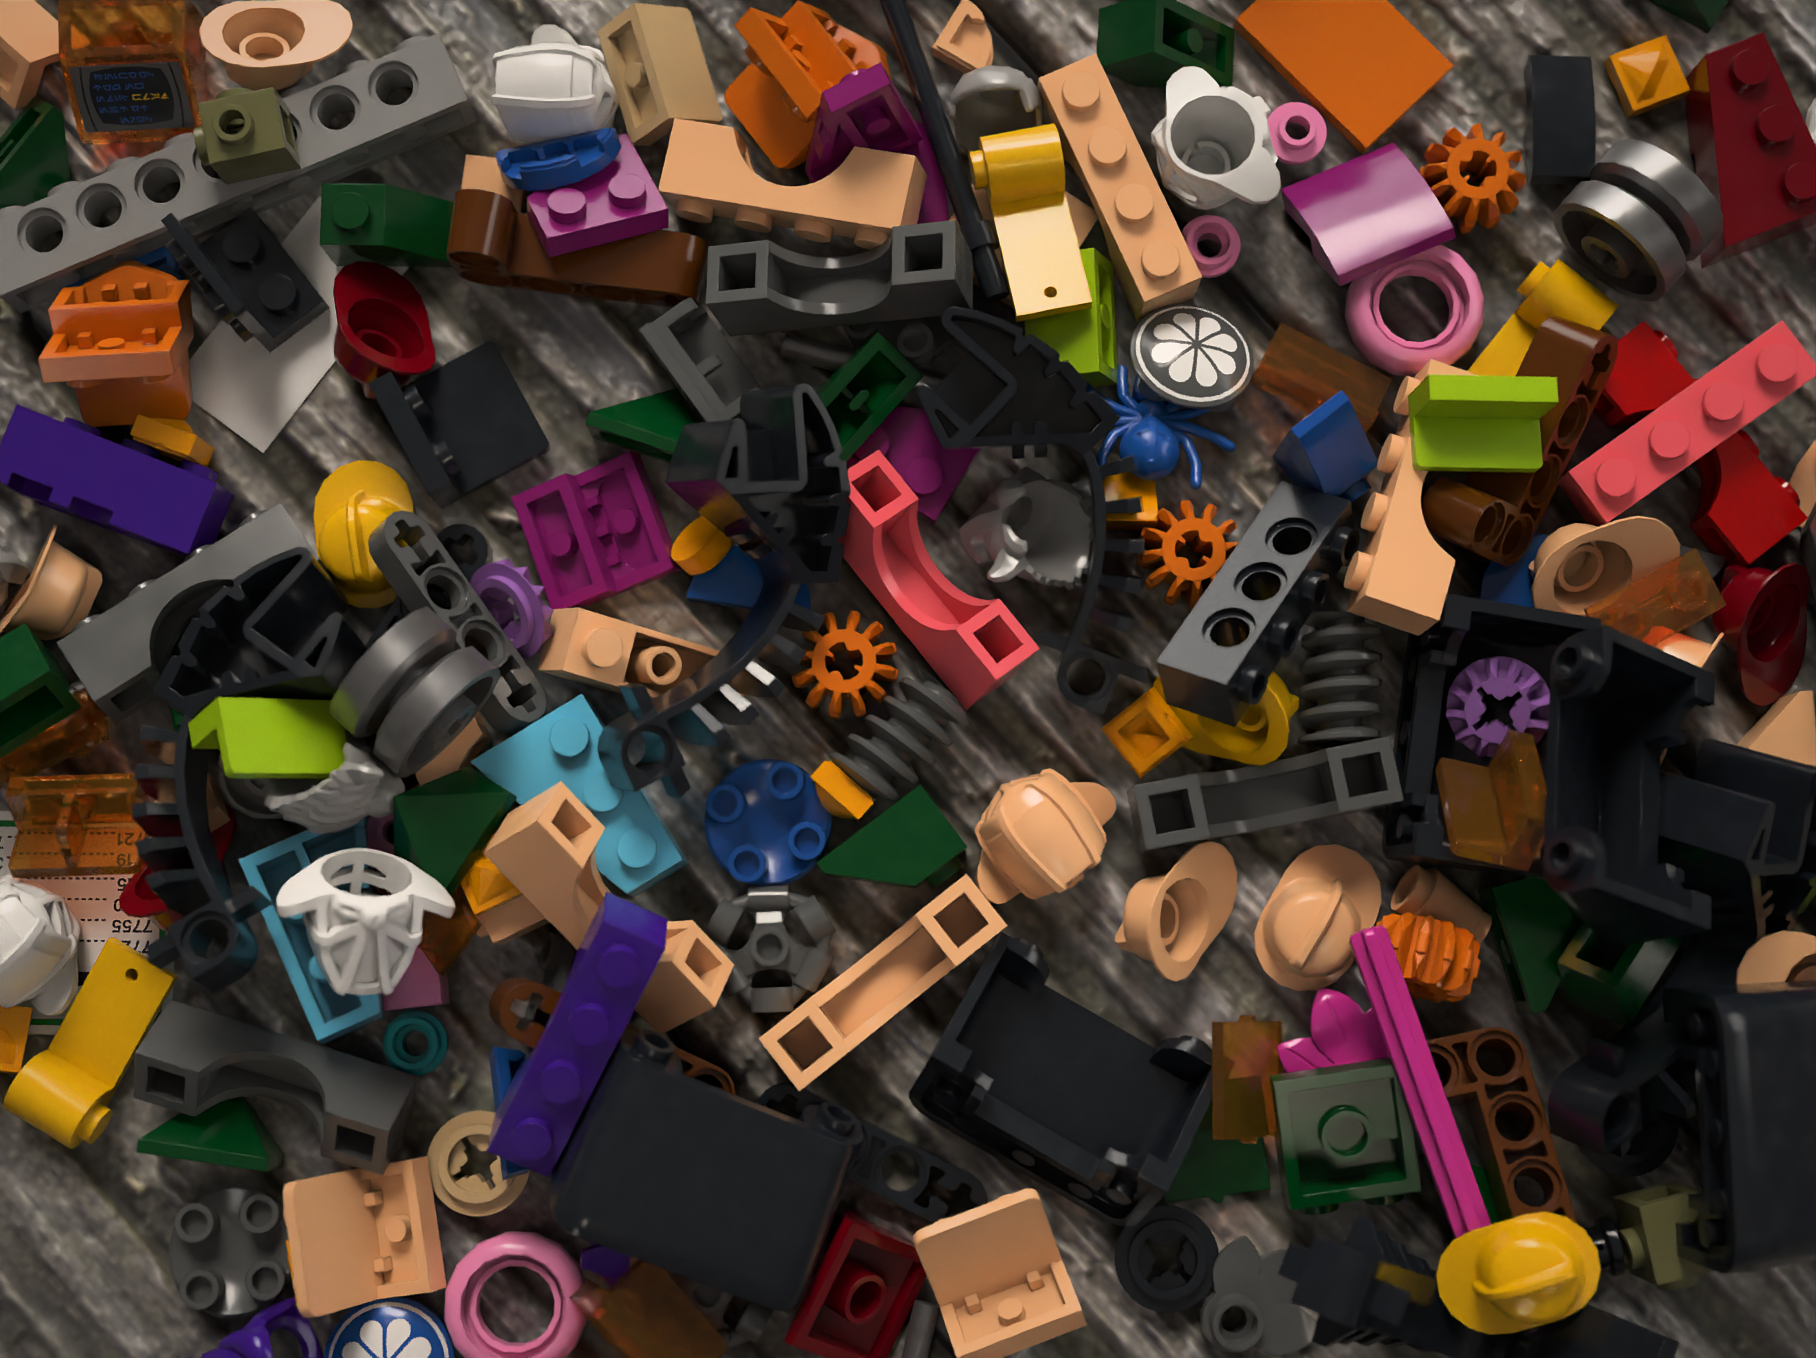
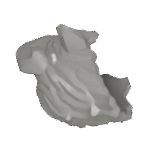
[960,467,1093,590]
[261,728,405,834]

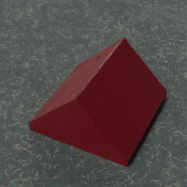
[784,1209,927,1358]

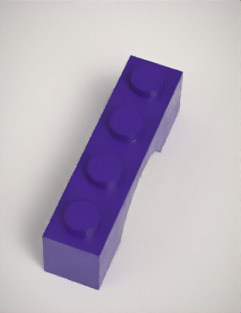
[487,892,668,1177]

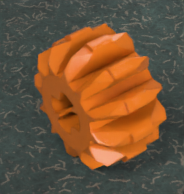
[1419,123,1527,234]
[1136,500,1239,609]
[792,611,898,719]
[1376,912,1481,1003]

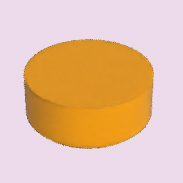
[671,516,733,575]

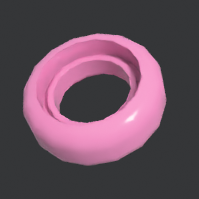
[1345,244,1485,377]
[444,1231,589,1358]

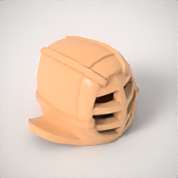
[975,769,1117,904]

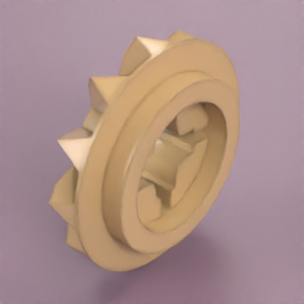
[427,1110,530,1216]

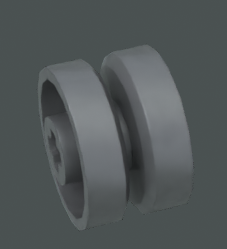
[1553,139,1723,302]
[329,607,501,778]

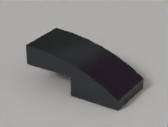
[1524,55,1596,185]

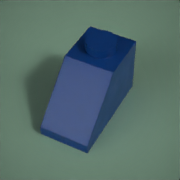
[1272,390,1378,504]

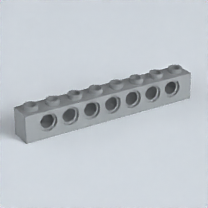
[0,33,478,313]

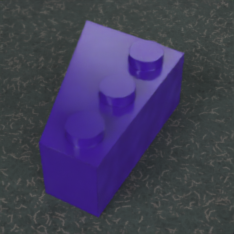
[0,404,234,557]

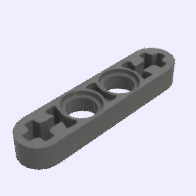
[368,510,547,735]

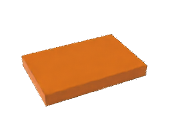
[1233,0,1454,155]

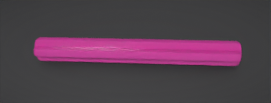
[1349,926,1491,1239]

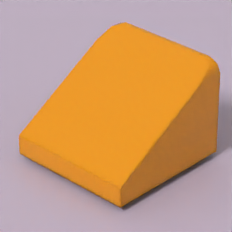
[1091,472,1158,530]

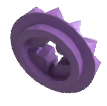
[470,558,554,659]
[1446,656,1550,761]

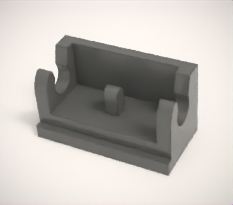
[639,298,762,422]

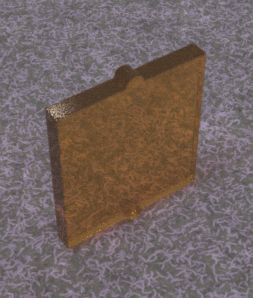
[1212,1015,1282,1144]

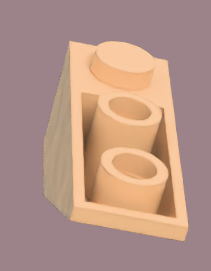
[537,607,744,700]

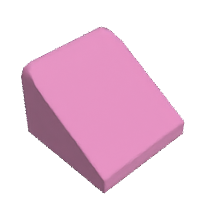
[382,939,450,1011]

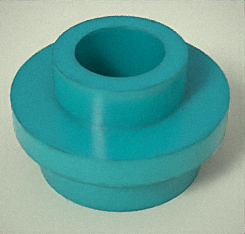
[383,1011,449,1076]

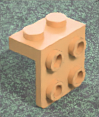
[283,1156,447,1318]
[913,1188,1087,1358]

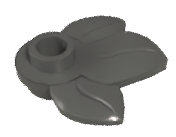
[1200,1235,1317,1357]

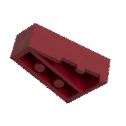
[1684,32,1816,269]

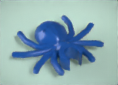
[1086,365,1236,490]

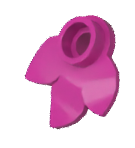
[1276,988,1390,1073]

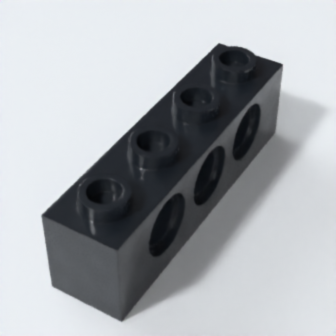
[1156,481,1360,727]

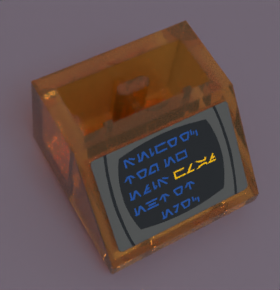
[58,0,207,145]

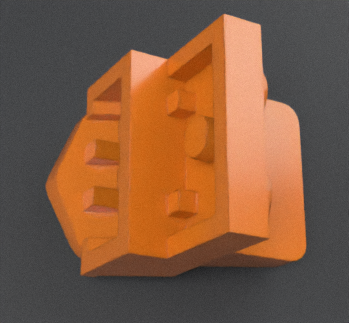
[724,0,891,169]
[38,259,194,427]

